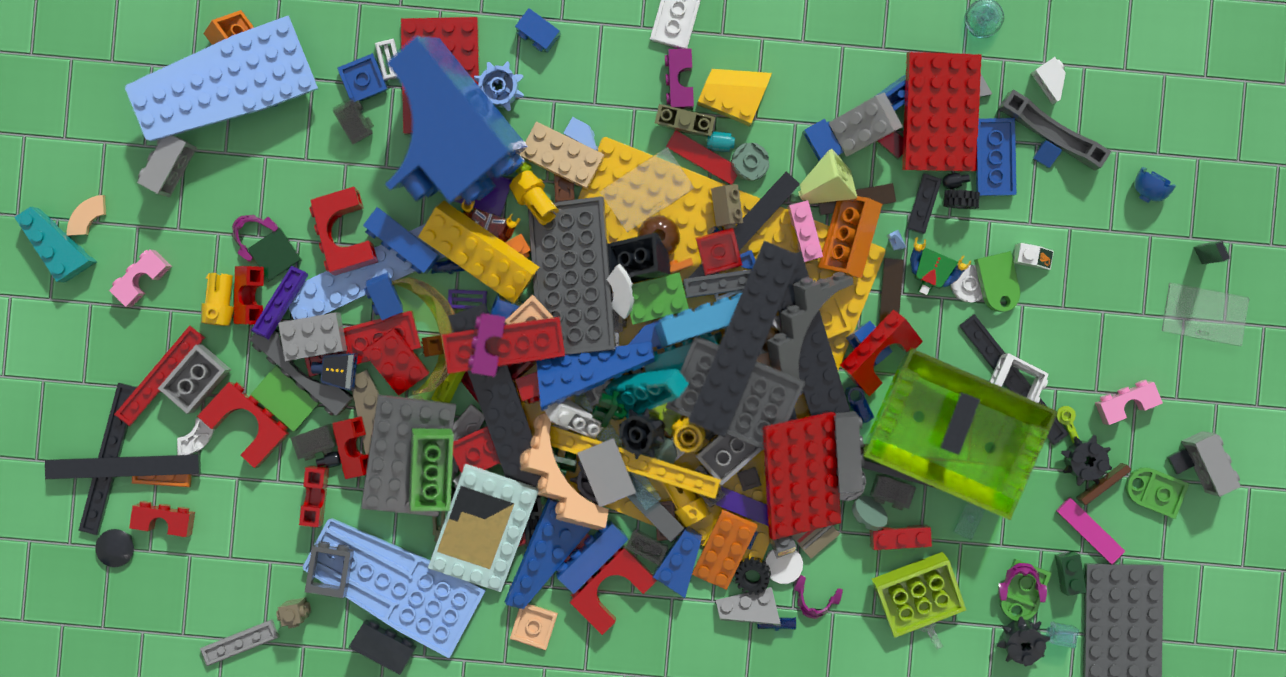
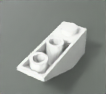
[544,398,603,439]

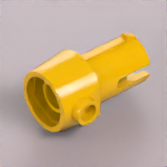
[509,171,559,225]
[201,273,234,326]
[671,417,705,452]
[662,482,710,527]

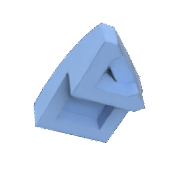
[563,117,598,151]
[887,230,906,251]

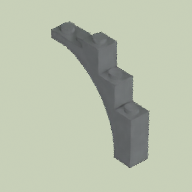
[767,272,854,379]

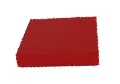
[695,228,743,276]

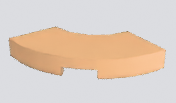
[67,195,106,236]

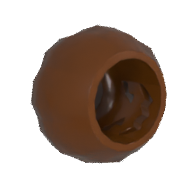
[637,215,680,255]

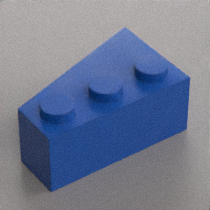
[653,526,702,598]

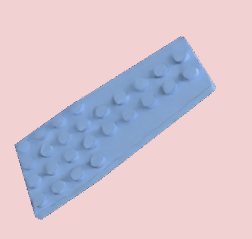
[125,15,318,141]
[303,518,486,658]

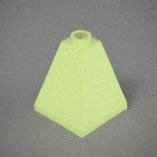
[799,149,857,204]

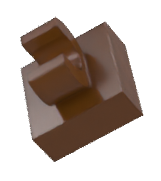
[421,335,445,357]

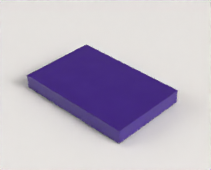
[446,176,512,217]

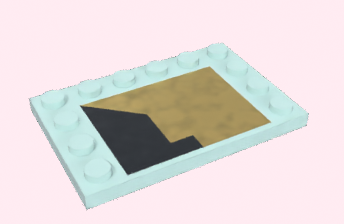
[428,464,539,592]

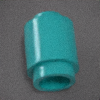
[707,131,735,152]

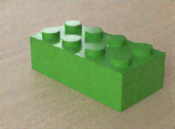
[409,428,454,511]

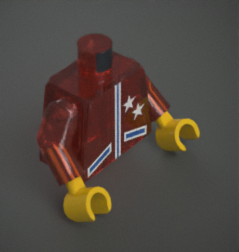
[461,200,520,242]

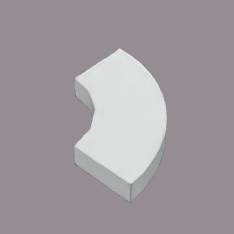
[607,264,634,319]
[177,418,215,455]

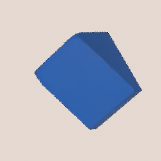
[1033,141,1062,168]

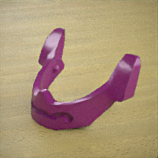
[232,215,278,262]
[998,563,1047,602]
[794,575,843,619]

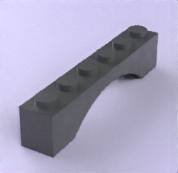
[998,89,1111,170]
[249,329,354,416]

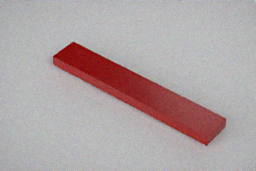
[114,325,206,426]

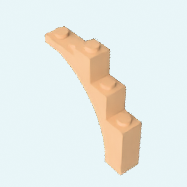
[520,413,609,530]

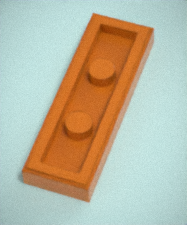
[132,474,192,487]

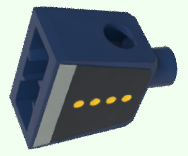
[311,353,358,390]

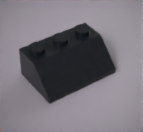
[608,233,671,283]
[348,619,417,675]

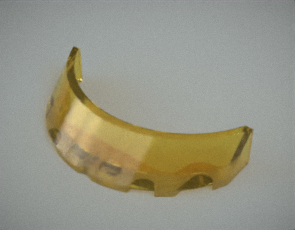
[392,277,455,395]

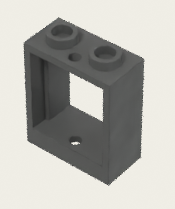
[305,541,354,598]

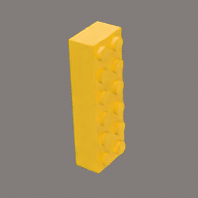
[418,200,540,304]

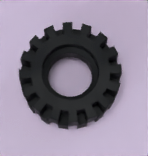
[943,190,980,209]
[735,557,771,595]

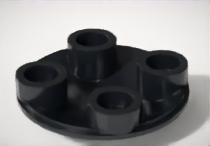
[95,529,134,567]

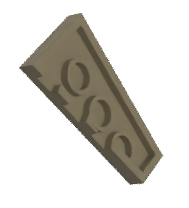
[352,370,380,454]

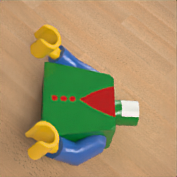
[910,237,971,296]

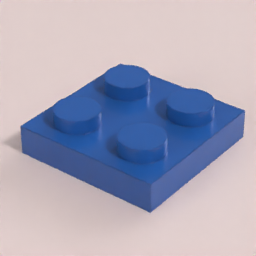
[337,53,388,104]

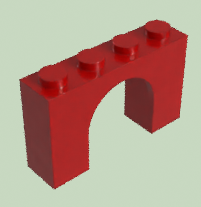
[309,186,378,276]
[840,309,923,397]
[197,382,290,468]
[570,545,657,635]

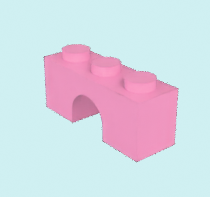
[787,200,823,262]
[109,250,172,307]
[1095,380,1163,425]

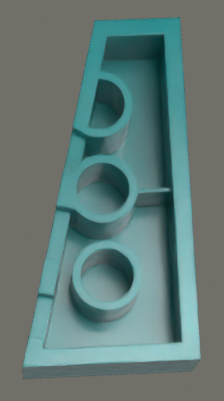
[14,207,97,283]
[644,332,723,372]
[604,369,689,419]

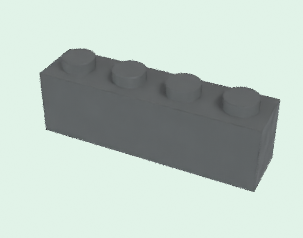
[834,411,865,494]

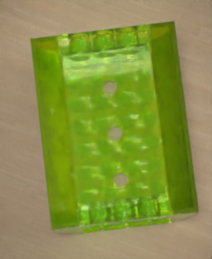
[863,348,1058,520]

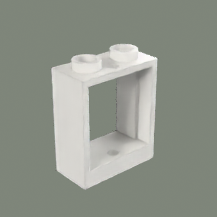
[989,353,1049,403]

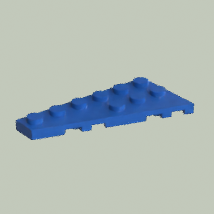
[504,498,591,609]

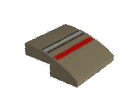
[792,525,840,559]

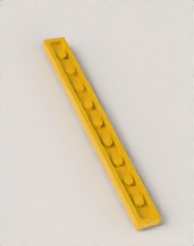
[532,425,721,499]

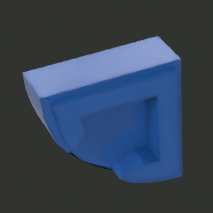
[740,250,756,269]

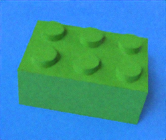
[630,272,689,325]

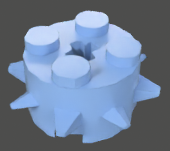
[474,61,524,111]

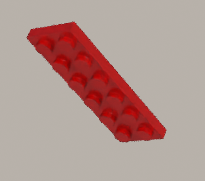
[305,311,422,377]
[442,317,565,374]

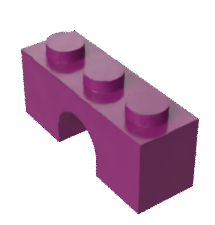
[665,48,694,109]
[469,313,506,377]

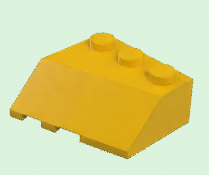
[697,69,772,126]

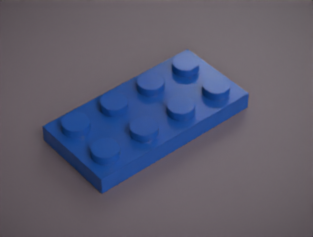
[976,118,1017,196]

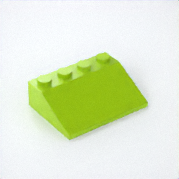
[871,552,966,638]

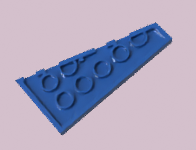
[536,342,655,411]

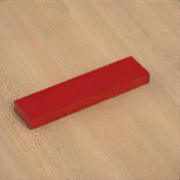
[666,130,737,185]

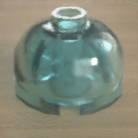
[964,0,1004,38]

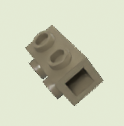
[711,185,743,229]
[276,597,311,628]

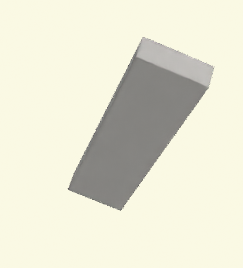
[200,619,279,666]

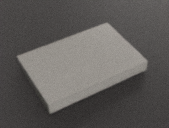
[578,438,636,507]

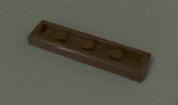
[818,183,896,216]
[878,258,904,325]

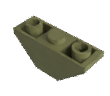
[655,104,716,137]

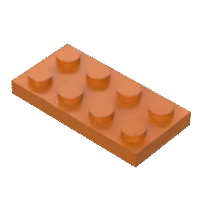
[692,509,758,590]

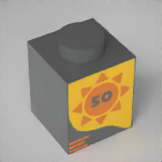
[770,535,796,559]

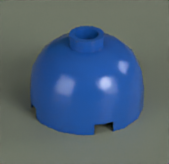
[1135,167,1176,203]

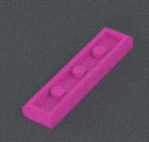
[1056,497,1125,565]

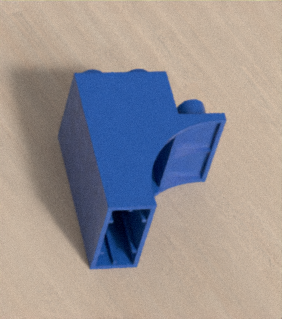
[385,36,528,204]

